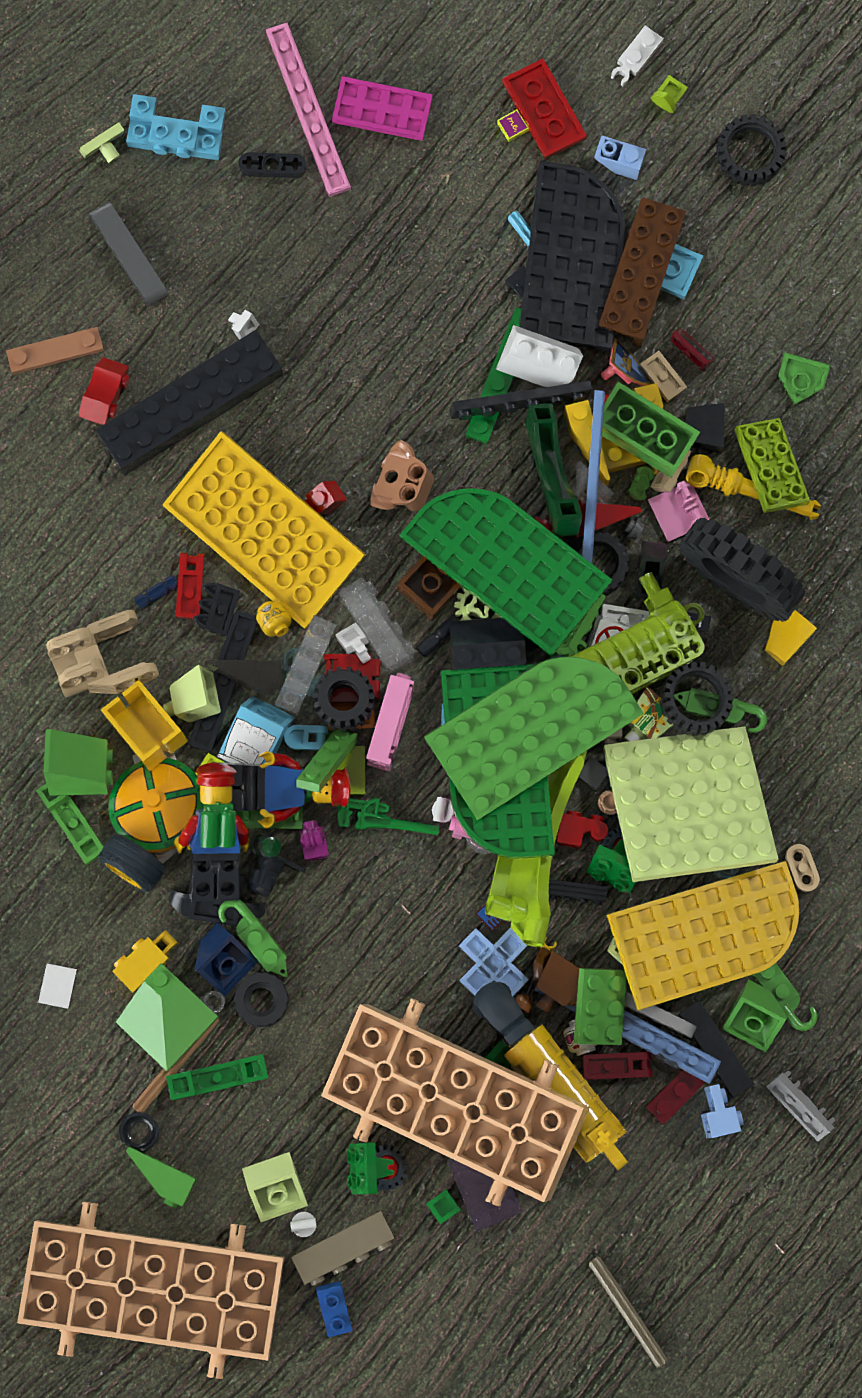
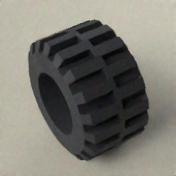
[313,666,375,732]

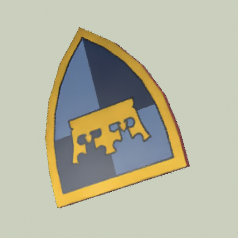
[601,338,650,386]

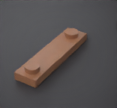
[6,327,104,375]

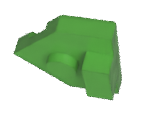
[778,353,831,405]

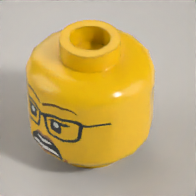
[256,601,292,637]

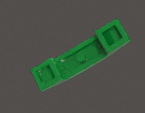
[166,1054,268,1101]

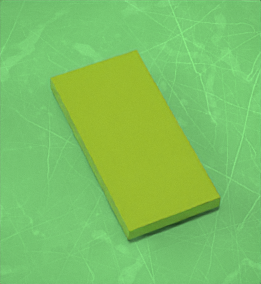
[734,418,810,513]

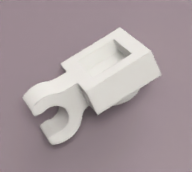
[335,623,371,663]

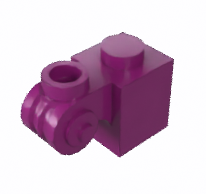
[299,821,329,862]

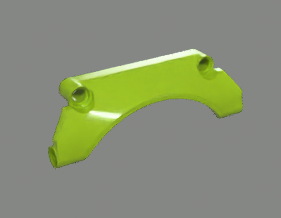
[485,750,587,947]

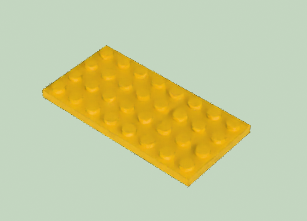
[163,431,366,629]

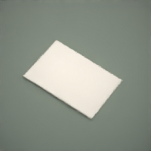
[38,964,77,1009]

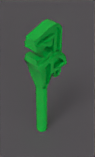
[337,798,439,835]

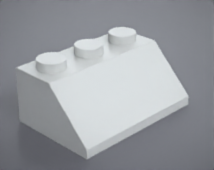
[496,325,583,387]

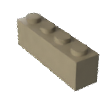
[291,1211,394,1286]

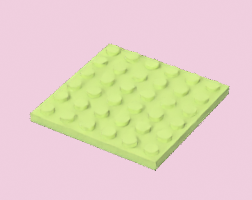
[603,726,778,882]

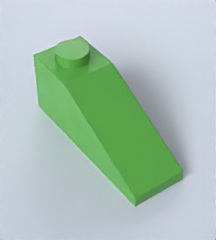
[126,1147,197,1209]

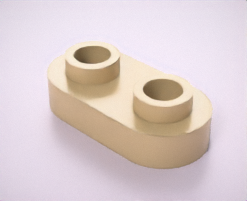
[785,844,820,892]

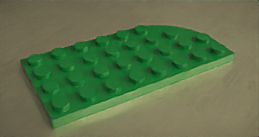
[399,488,612,656]
[441,664,555,859]

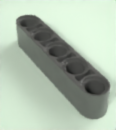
[89,201,169,307]

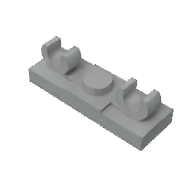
[766,1071,835,1142]

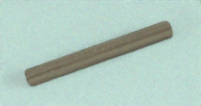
[589,1256,668,1367]

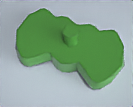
[629,466,654,501]

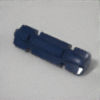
[134,575,178,609]

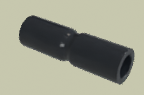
[416,615,457,657]

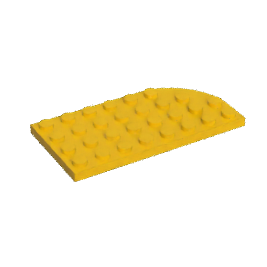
[607,861,799,1011]

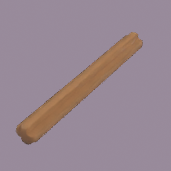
[132,1018,219,1113]

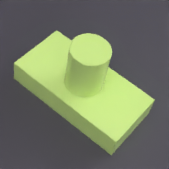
[80,122,124,163]

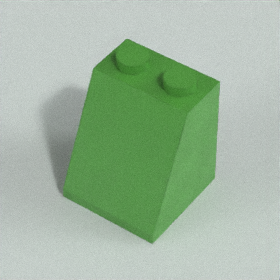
[44,729,114,795]

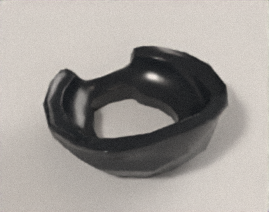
[119,1112,159,1152]

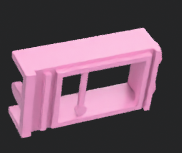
[366,673,414,772]

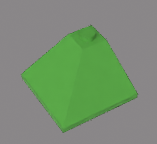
[116,963,219,1072]

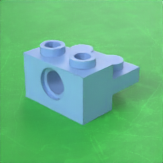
[701,1084,744,1138]

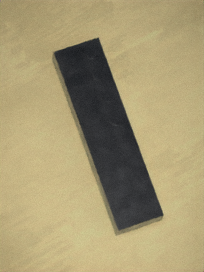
[96,330,283,476]

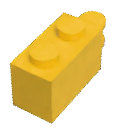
[112,930,178,994]

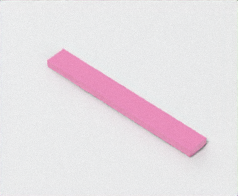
[266,22,351,197]

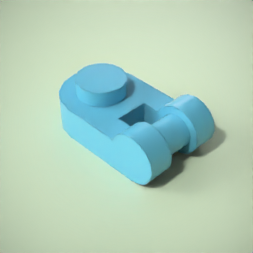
[284,725,328,751]

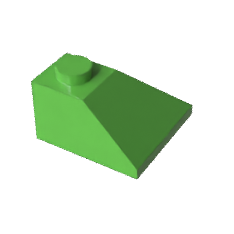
[722,979,787,1052]

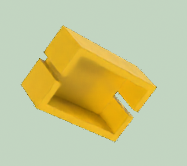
[101,680,188,771]

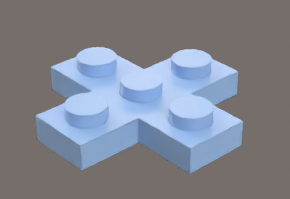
[459,928,529,997]

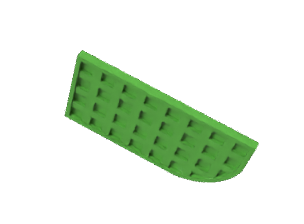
[424,657,644,820]

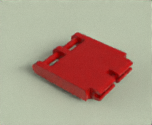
[324,654,380,703]

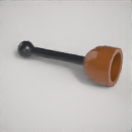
[515,977,535,1014]

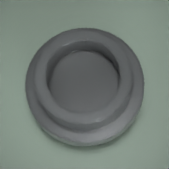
[624,517,645,540]

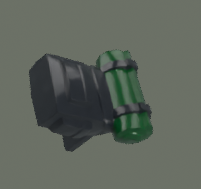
[246,834,306,897]

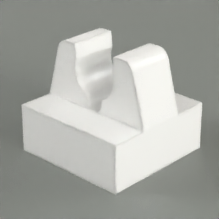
[228,310,259,340]

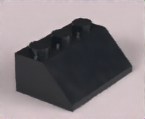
[449,618,526,670]

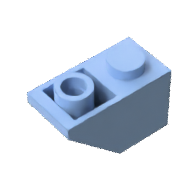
[594,135,646,180]

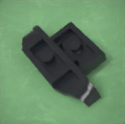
[169,874,266,926]

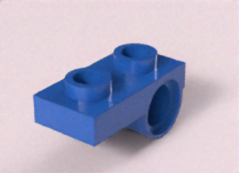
[316,1281,353,1337]

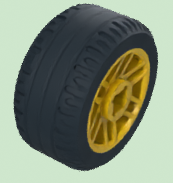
[99,834,165,892]

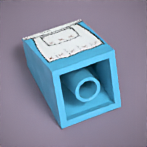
[218,696,295,764]

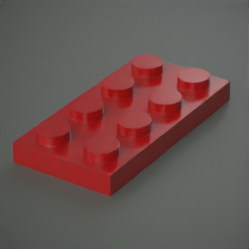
[502,58,587,160]

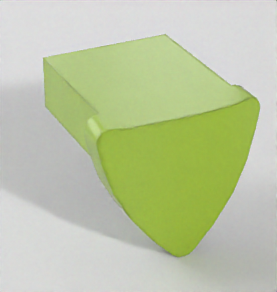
[650,75,688,113]

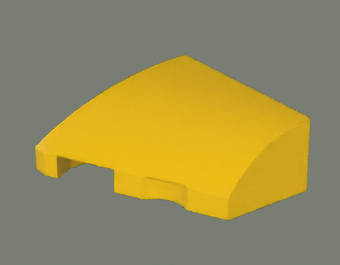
[765,610,817,666]

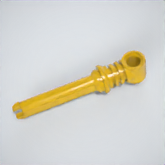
[686,454,821,520]

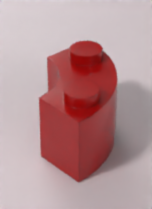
[79,357,130,425]

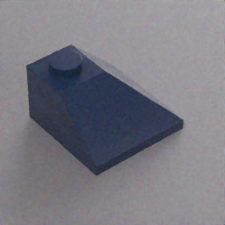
[195,922,258,997]

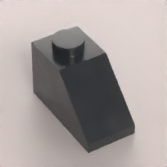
[636,541,666,598]

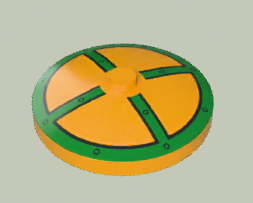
[109,758,204,853]

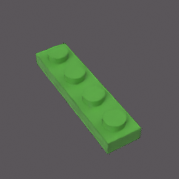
[296,729,358,793]

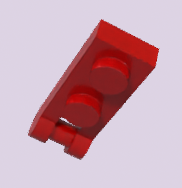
[176,552,205,619]

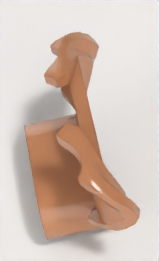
[370,440,434,511]

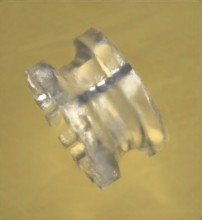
[203,991,226,1013]

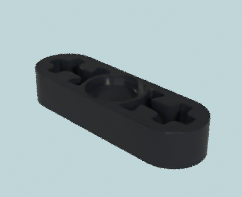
[238,152,306,178]

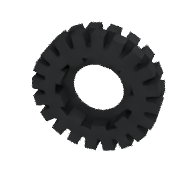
[678,518,806,622]

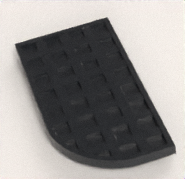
[519,160,625,351]

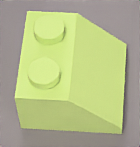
[242,1152,308,1222]

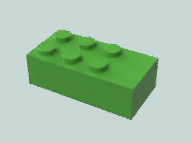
[590,382,700,478]

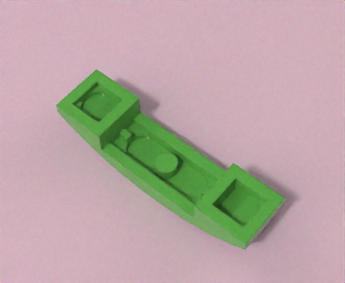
[36,784,104,866]

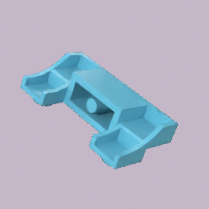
[126,94,226,160]

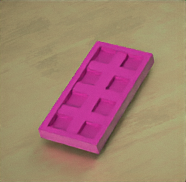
[332,76,433,141]

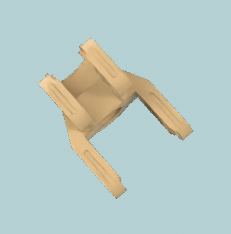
[46,610,159,698]

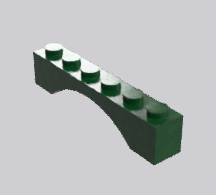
[525,403,582,537]

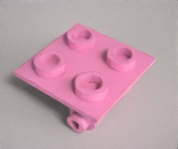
[648,481,709,542]

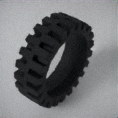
[716,114,786,186]
[659,662,734,736]

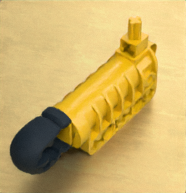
[473,982,628,1171]

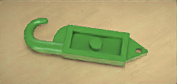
[674,687,767,733]
[218,900,288,977]
[753,963,817,1031]

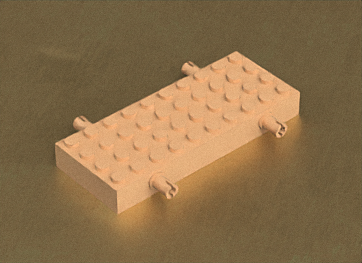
[321,998,590,1206]
[17,1202,285,1379]

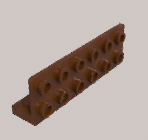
[599,197,686,348]

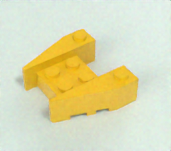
[564,383,663,487]

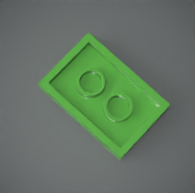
[574,968,627,1045]

